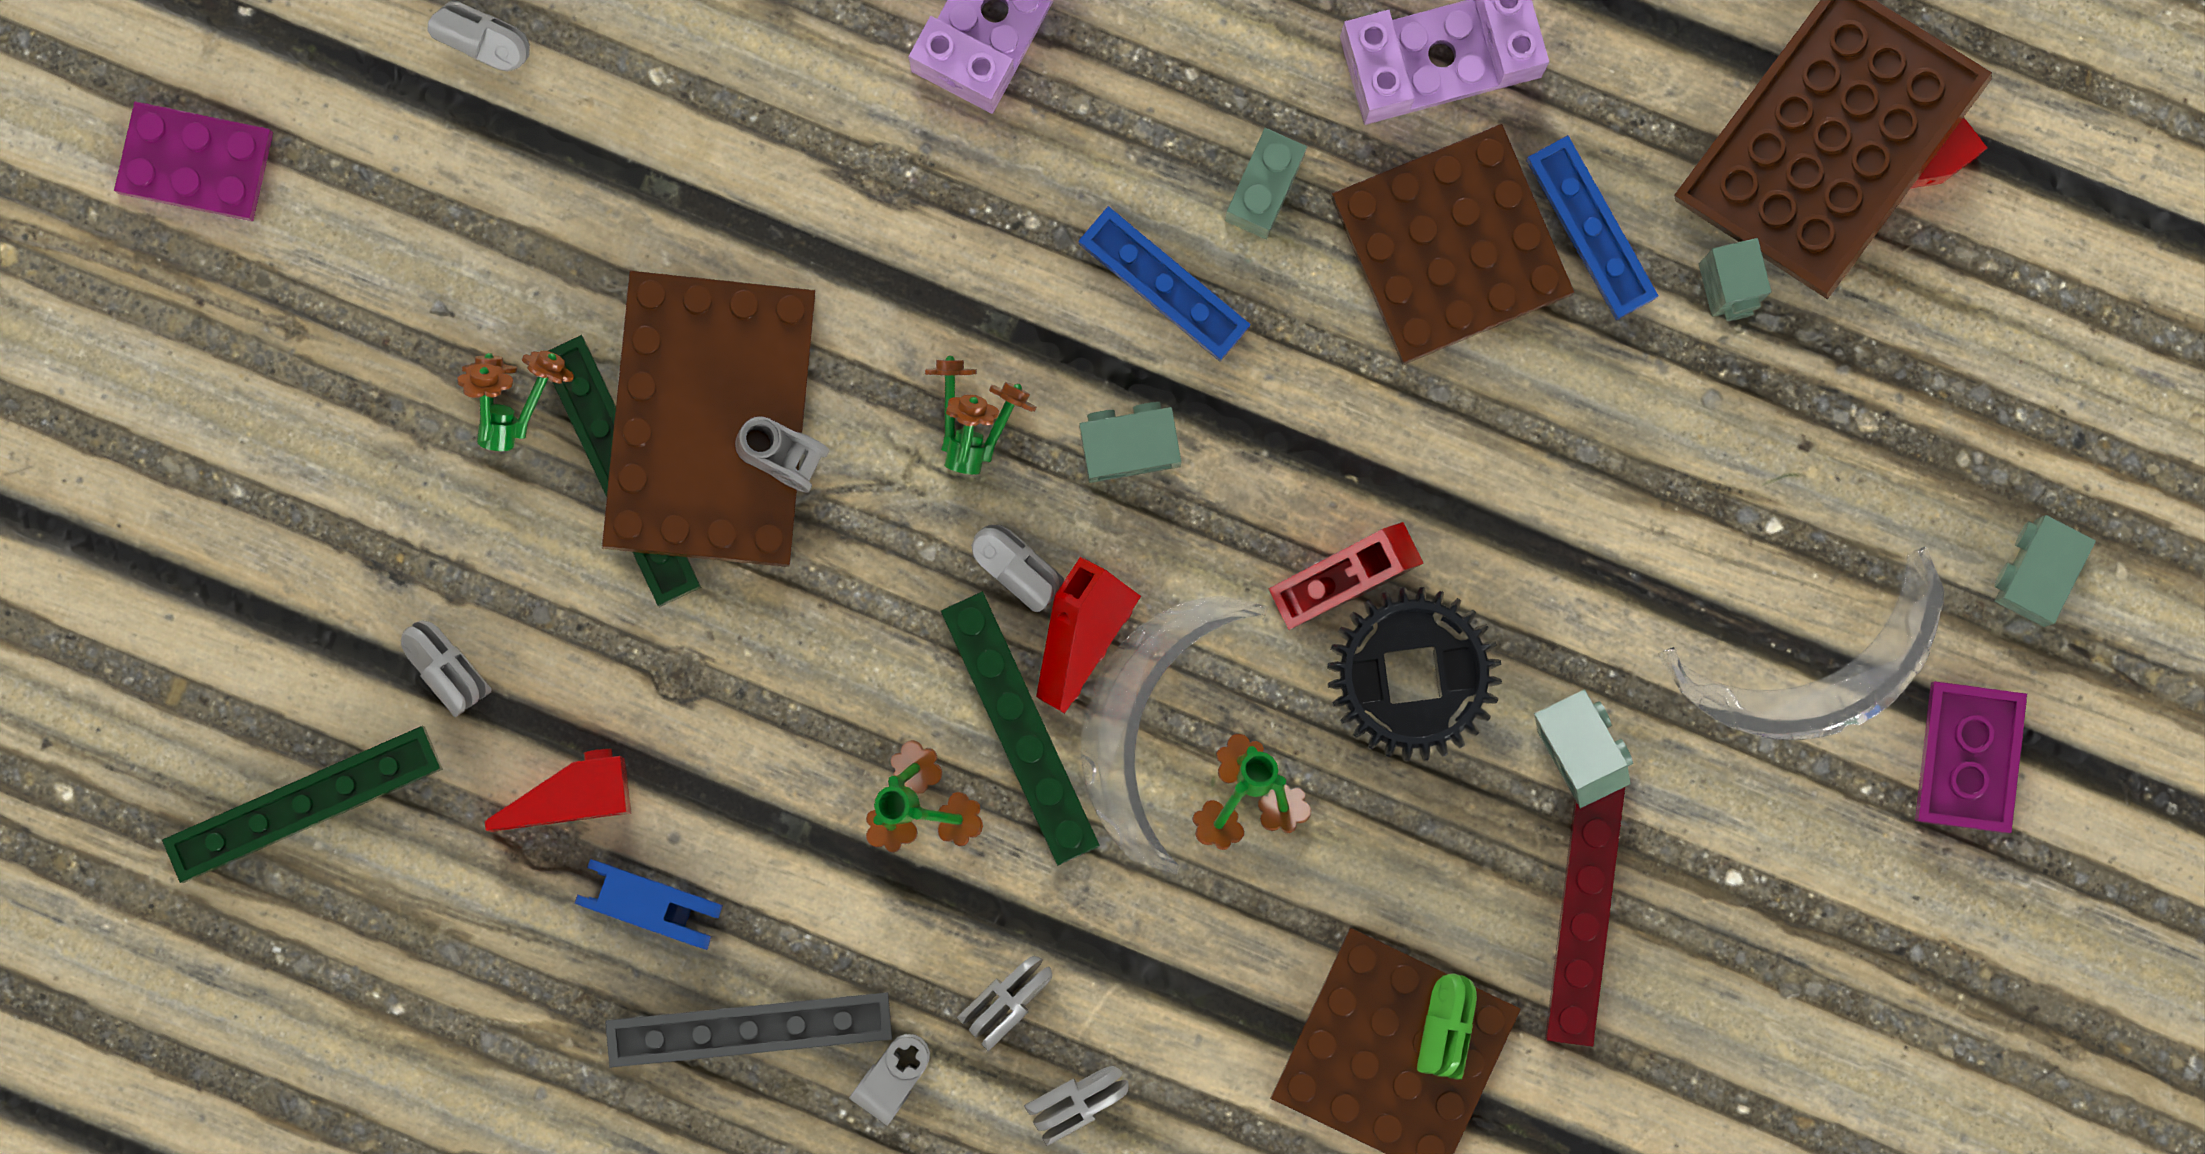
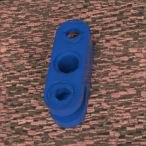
[574,859,723,950]

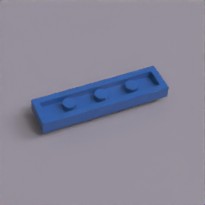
[1526,135,1659,321]
[1078,206,1251,362]

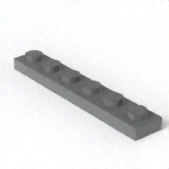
[605,992,893,1068]

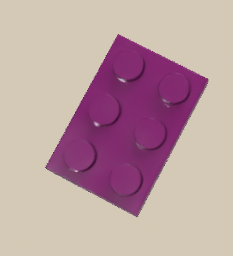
[114,101,273,222]
[1915,681,2027,834]

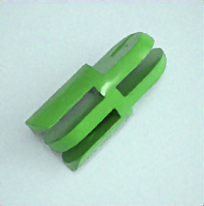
[1417,973,1477,1080]

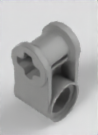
[735,417,829,493]
[849,1034,930,1126]

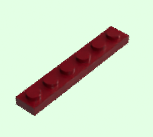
[1545,786,1626,1047]

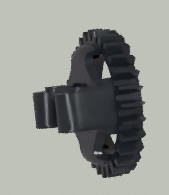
[1327,587,1502,761]

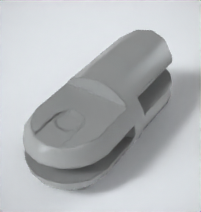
[428,0,530,71]
[971,525,1065,612]
[401,620,492,717]
[956,956,1052,1051]
[1024,1066,1129,1146]

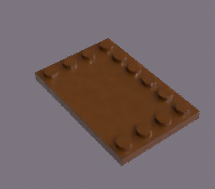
[1674,0,1992,300]
[602,271,816,567]

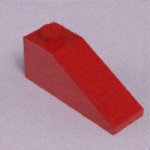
[1268,522,1424,630]
[485,749,631,832]

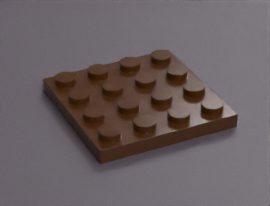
[1331,124,1575,365]
[1270,928,1521,1154]

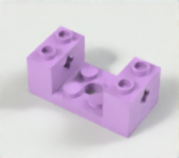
[909,0,1054,114]
[1340,0,1549,125]

